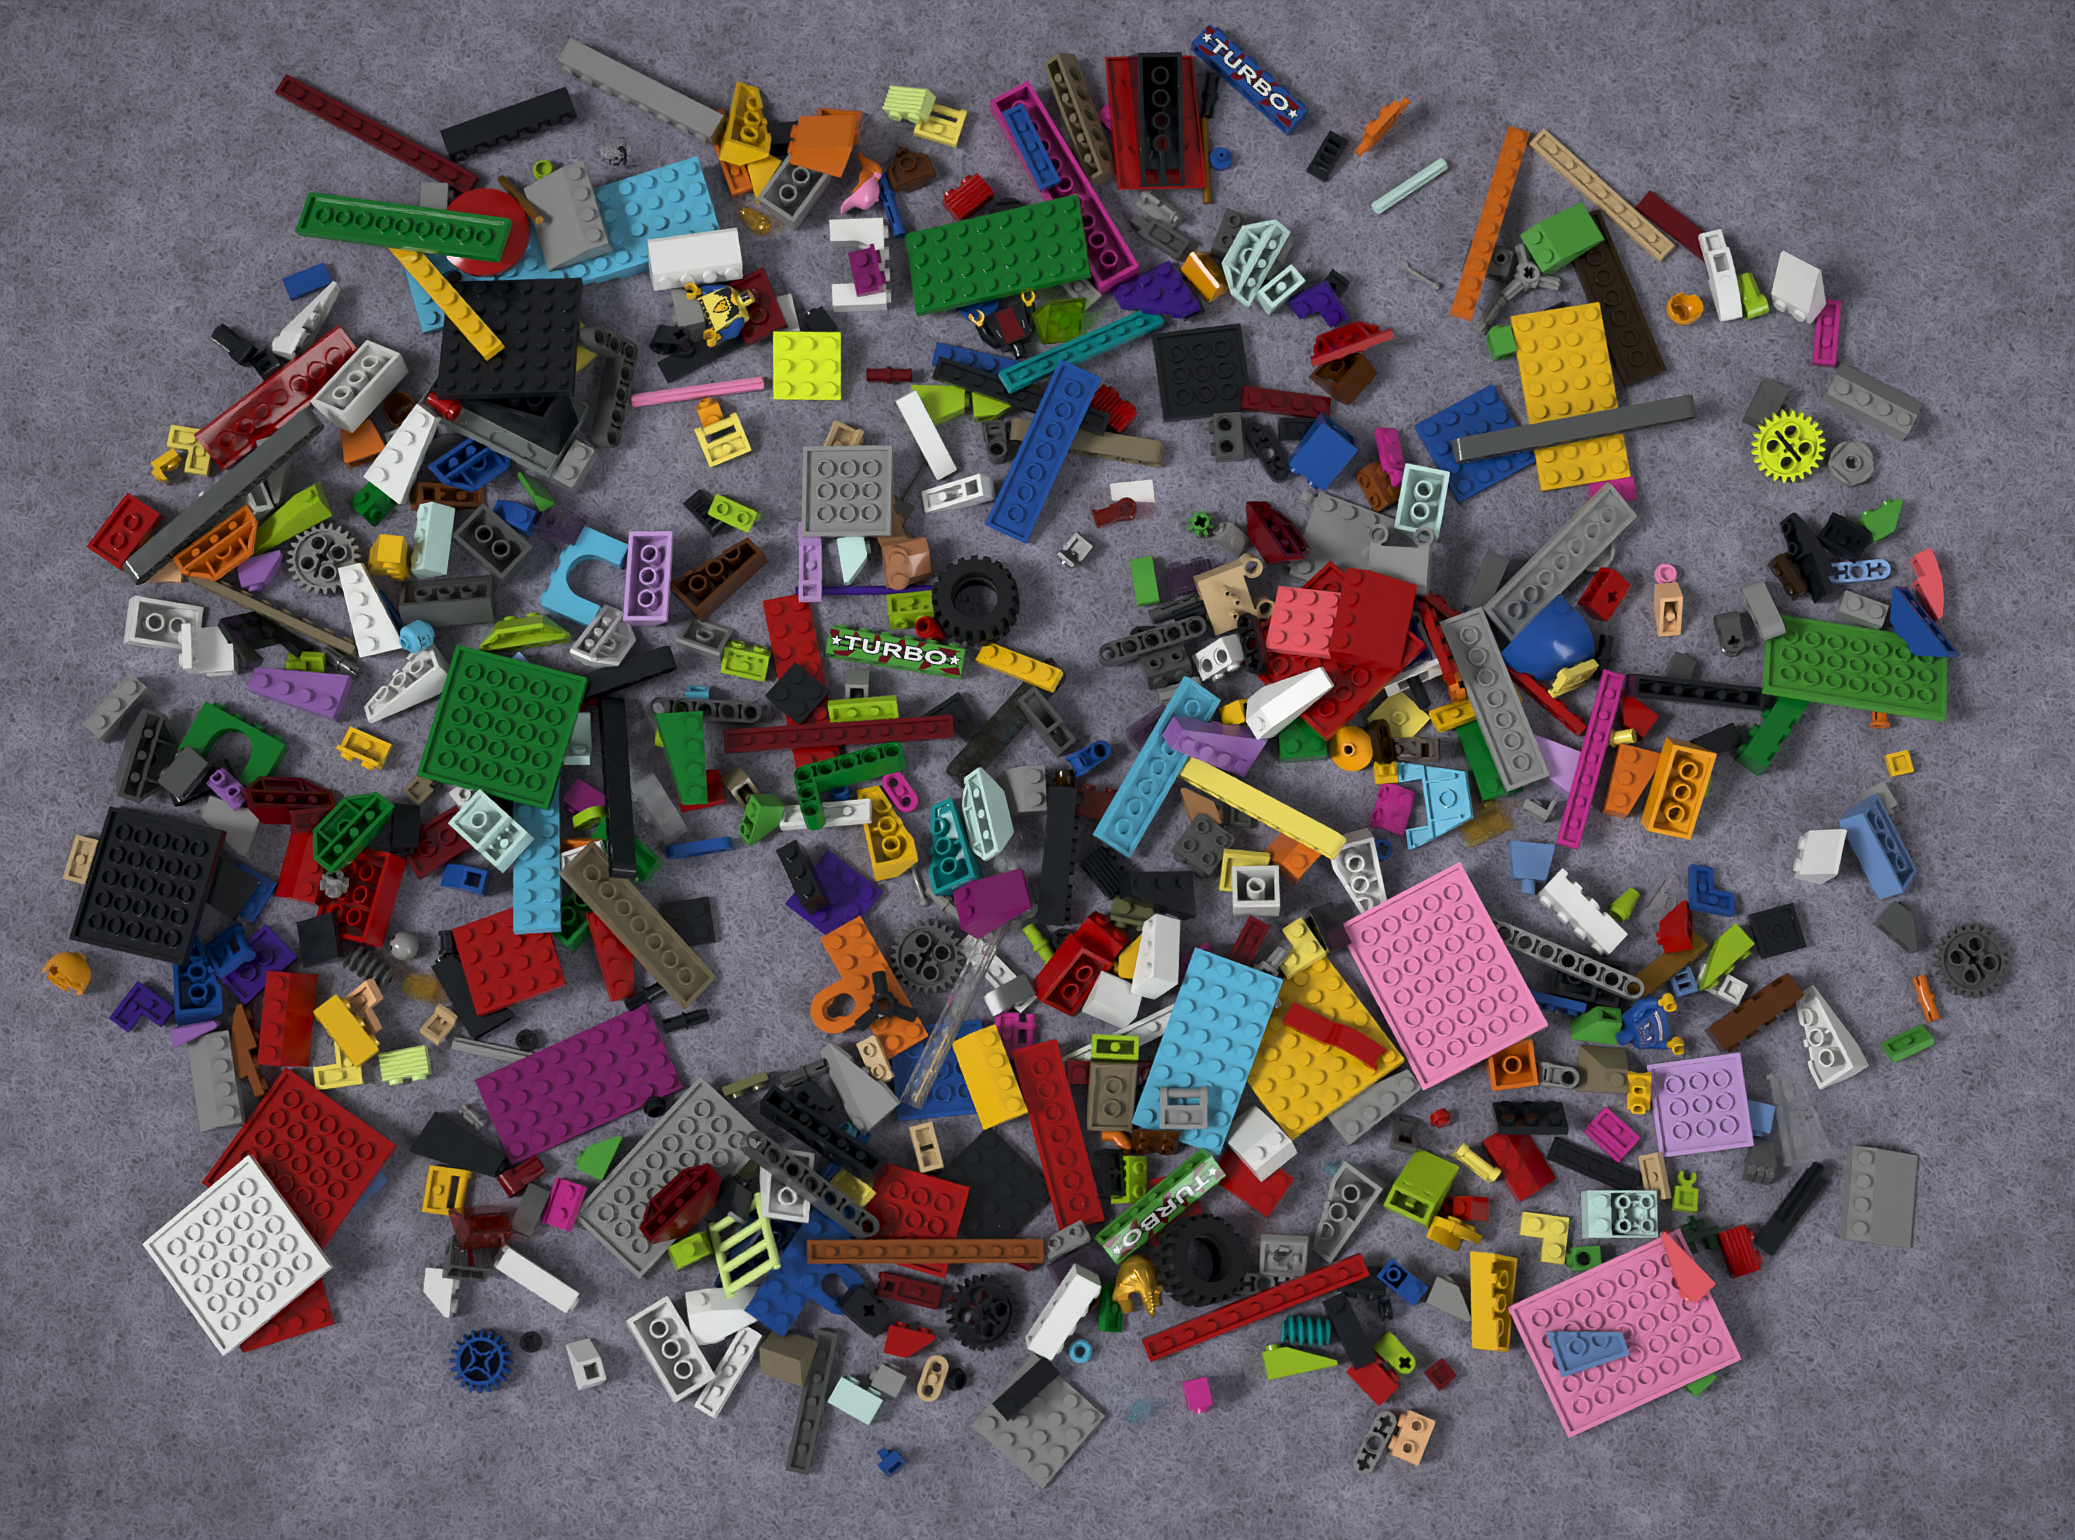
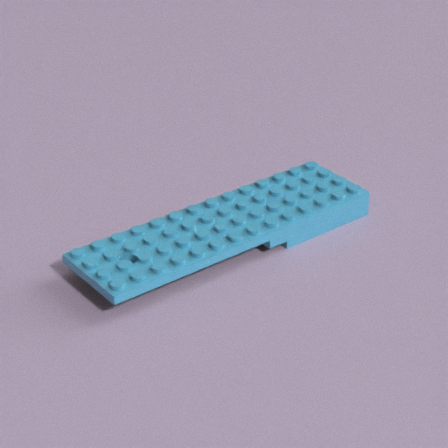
[405,156,721,335]

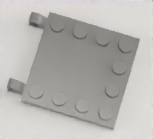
[1276,491,1400,583]

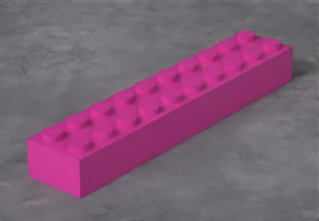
[990,81,1139,295]

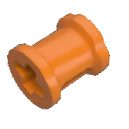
[1869,711,1890,729]

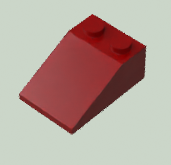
[1218,1147,1294,1218]

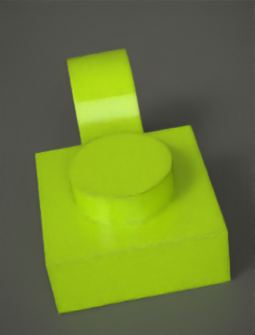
[285,651,327,673]

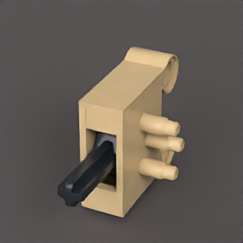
[1172,553,1275,636]

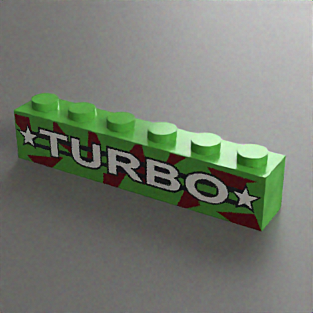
[826,624,966,680]
[1094,1147,1225,1265]

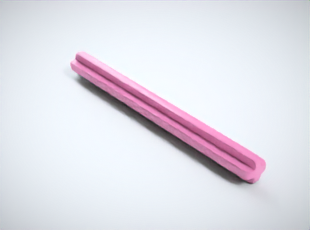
[631,376,764,407]

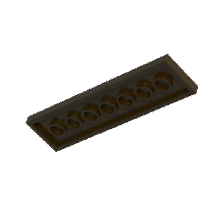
[1571,209,1667,387]

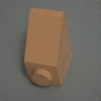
[1179,787,1224,826]

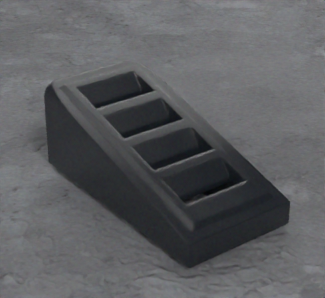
[1306,130,1349,182]
[683,489,728,537]

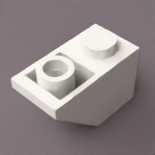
[423,1268,461,1318]
[566,1338,607,1391]

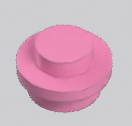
[1654,563,1677,584]

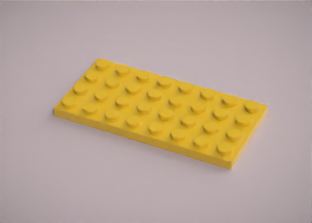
[1510,302,1631,492]

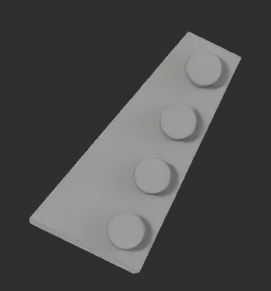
[1325,1069,1422,1146]

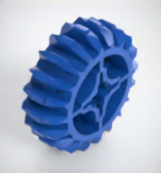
[449,1329,514,1394]

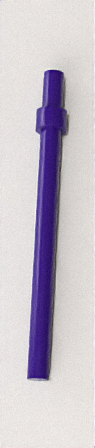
[795,584,932,598]

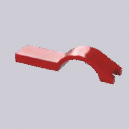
[1283,1002,1387,1071]

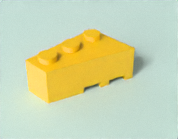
[367,534,413,581]
[313,994,380,1069]

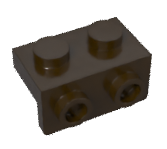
[1768,552,1809,601]

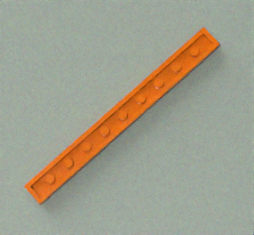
[1449,126,1530,322]

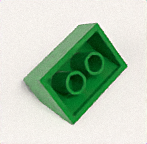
[591,815,664,884]

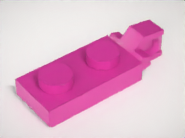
[1374,427,1405,487]

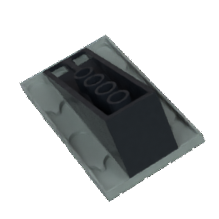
[419,372,591,478]

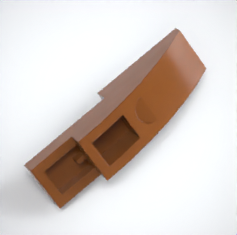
[231,1003,270,1098]

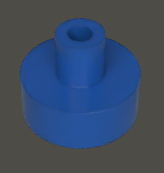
[1210,147,1232,171]

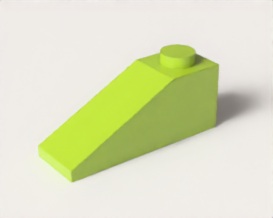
[1261,1343,1338,1380]

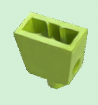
[667,1231,715,1272]

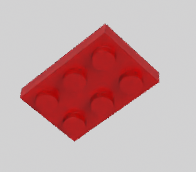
[86,492,164,572]

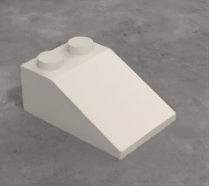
[1771,251,1826,324]
[123,596,204,651]
[1793,829,1847,885]
[1225,1104,1297,1182]
[760,1149,815,1223]

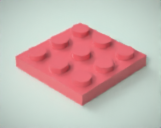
[1265,586,1341,659]

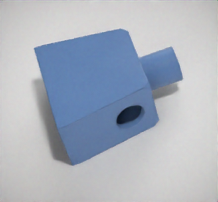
[1508,840,1555,895]

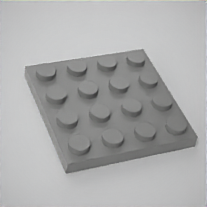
[801,445,894,538]
[972,1353,1104,1488]

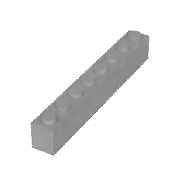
[558,38,726,146]

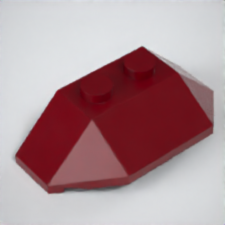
[1246,501,1311,565]
[244,776,336,825]
[639,1163,722,1244]

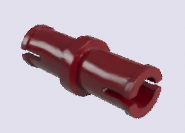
[866,366,912,384]

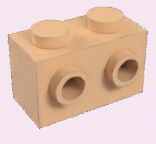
[1388,1410,1436,1466]

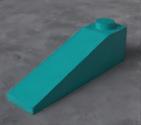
[928,797,984,896]

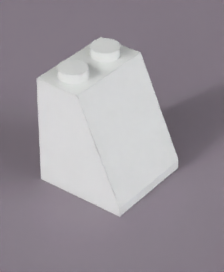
[1232,866,1280,917]

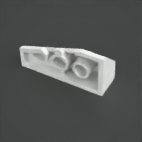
[364,643,450,723]
[1246,667,1334,740]
[1331,828,1387,914]

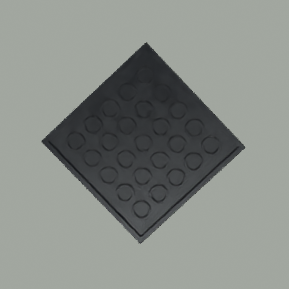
[436,278,583,400]
[69,806,227,967]

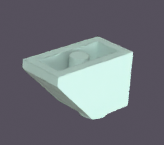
[837,537,871,586]

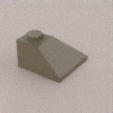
[1576,1045,1628,1095]

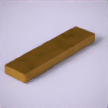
[1627,930,1709,999]

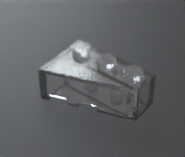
[630,768,689,845]

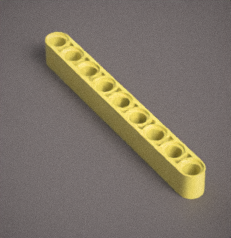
[1177,756,1347,860]

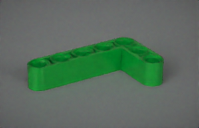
[794,742,907,831]

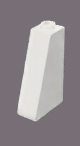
[491,1242,580,1313]

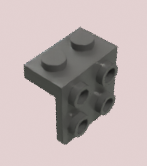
[1171,813,1235,879]

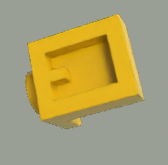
[151,448,183,486]

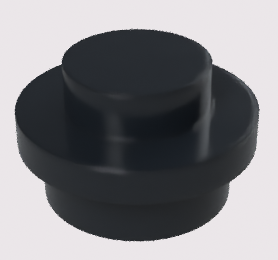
[643,1096,666,1118]
[945,1367,967,1391]

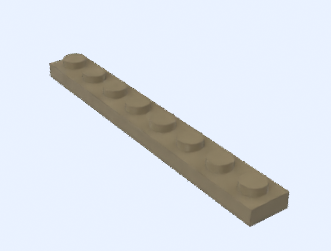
[188,576,358,659]

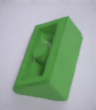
[517,472,556,512]

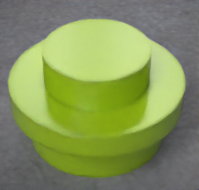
[532,160,555,180]

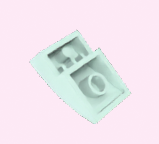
[448,789,534,873]

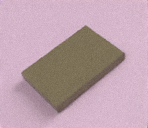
[1086,1061,1138,1131]

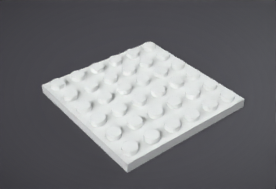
[143,1155,334,1356]

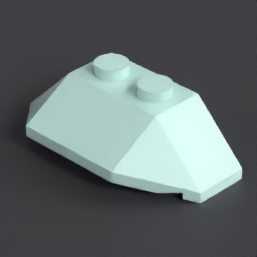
[1222,219,1290,307]
[962,767,1014,861]

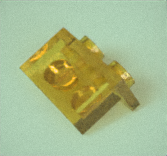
[1458,800,1511,848]

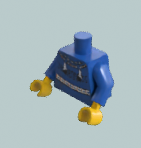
[1615,993,1684,1055]

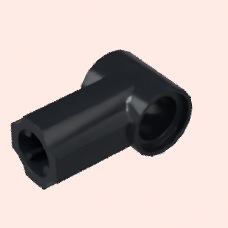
[211,324,258,367]

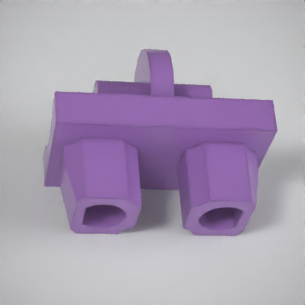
[206,767,246,812]

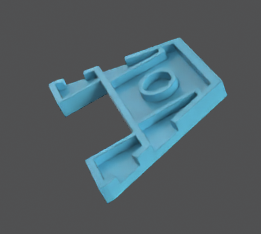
[1396,762,1474,851]

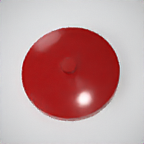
[446,188,530,278]

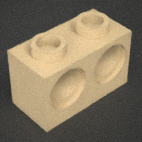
[909,1121,944,1174]

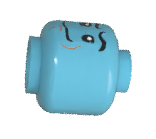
[399,620,435,653]

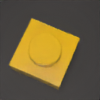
[1884,750,1914,778]

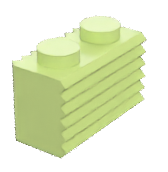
[882,85,936,123]
[378,1045,432,1086]

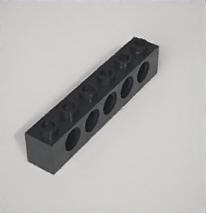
[760,1085,887,1188]

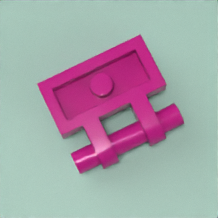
[996,1012,1037,1060]

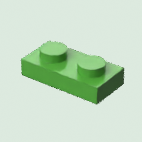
[1880,1024,1934,1063]

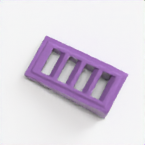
[170,1019,222,1048]

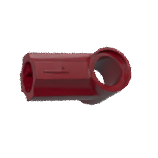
[497,1155,547,1198]

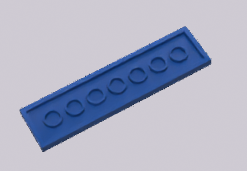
[985,359,1102,544]

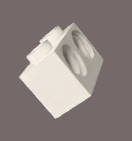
[1192,634,1244,682]

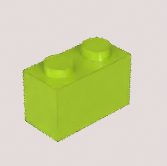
[1091,1034,1139,1062]

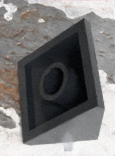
[1305,901,1352,957]

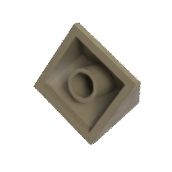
[759,1331,819,1387]

